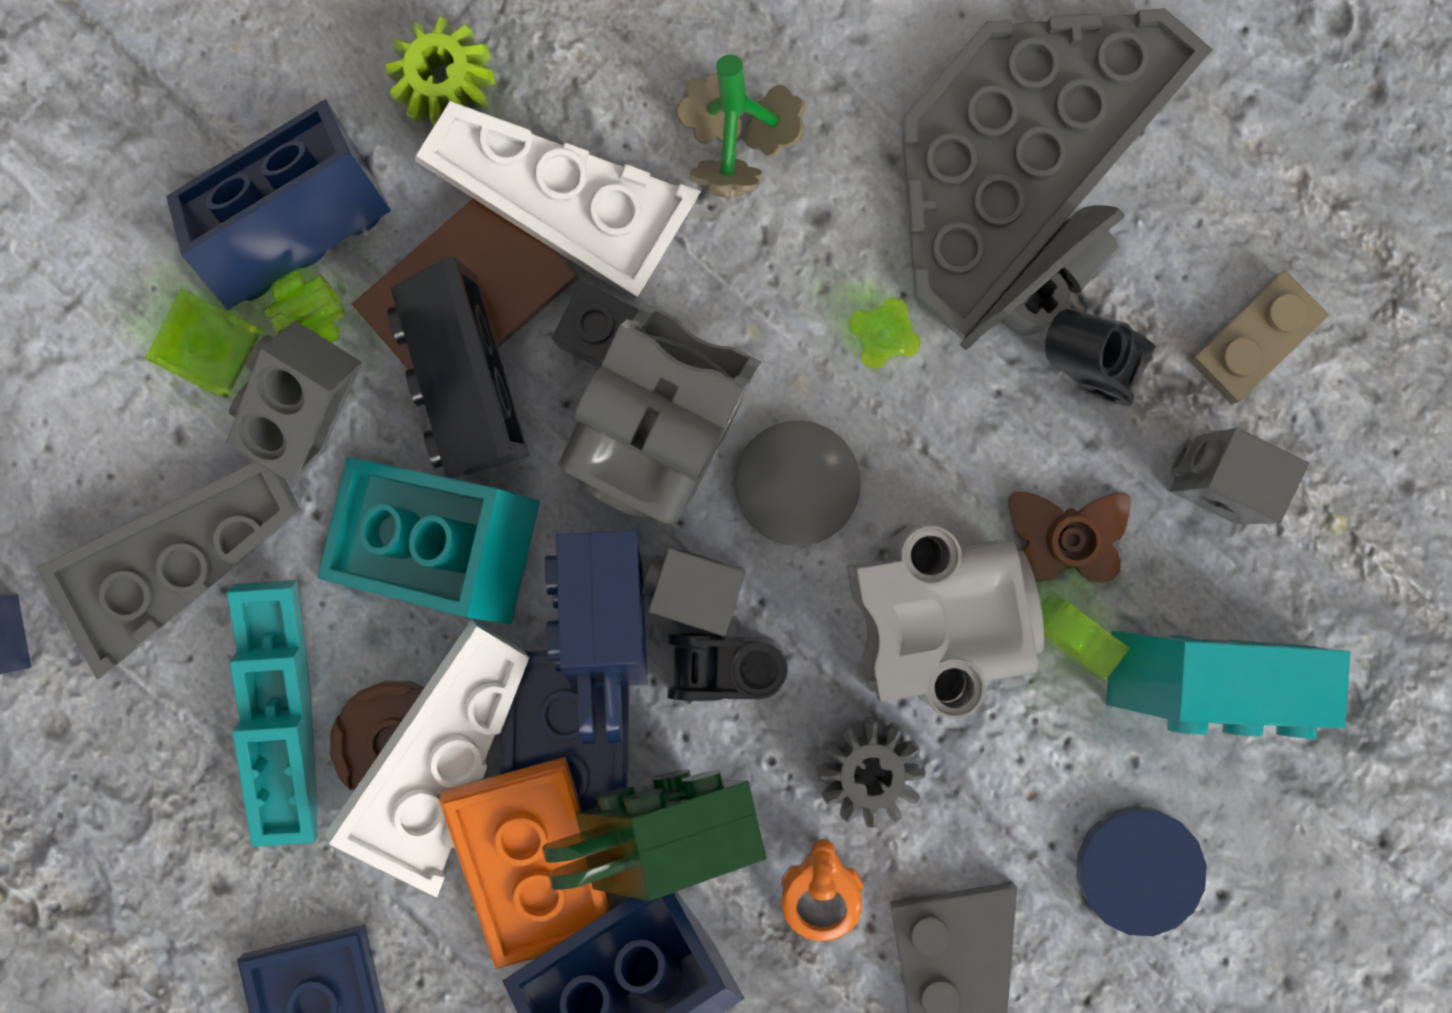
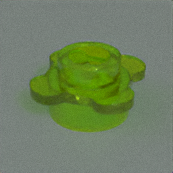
[849,297,921,369]

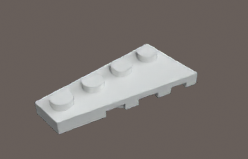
[415,101,701,300]
[325,619,529,898]

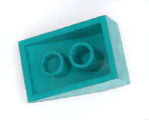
[317,457,540,624]

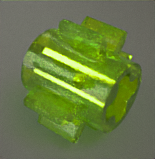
[265,269,347,343]

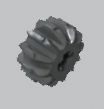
[816,717,926,828]

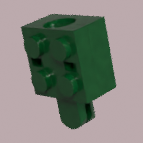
[542,769,767,901]

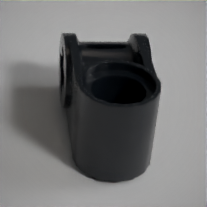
[1045,309,1156,406]
[667,633,788,701]

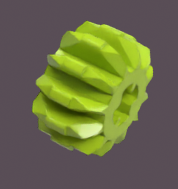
[385,16,496,127]

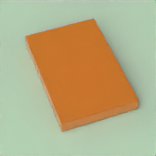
[439,757,613,969]

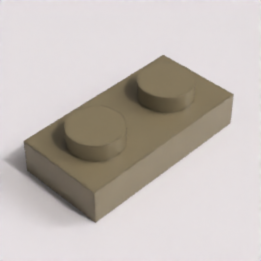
[1188,270,1329,404]

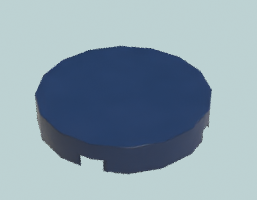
[1076,807,1207,936]

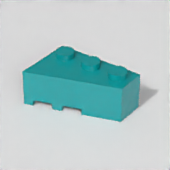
[1106,630,1351,739]

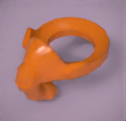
[781,839,864,942]

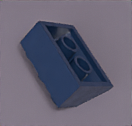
[166,99,391,310]
[502,892,745,1013]

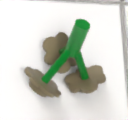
[676,54,805,198]

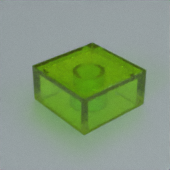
[144,288,263,398]
[1041,596,1130,681]

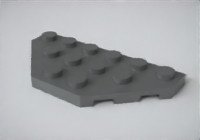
[901,8,1213,339]

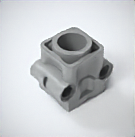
[847,526,1044,719]

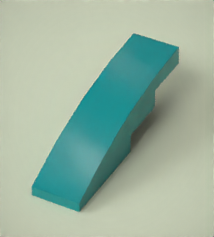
[227,580,318,847]

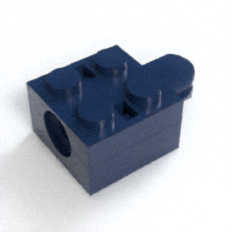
[545,530,648,744]

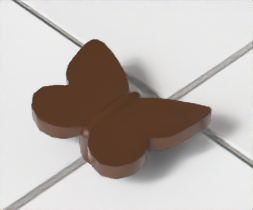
[1008,491,1131,583]

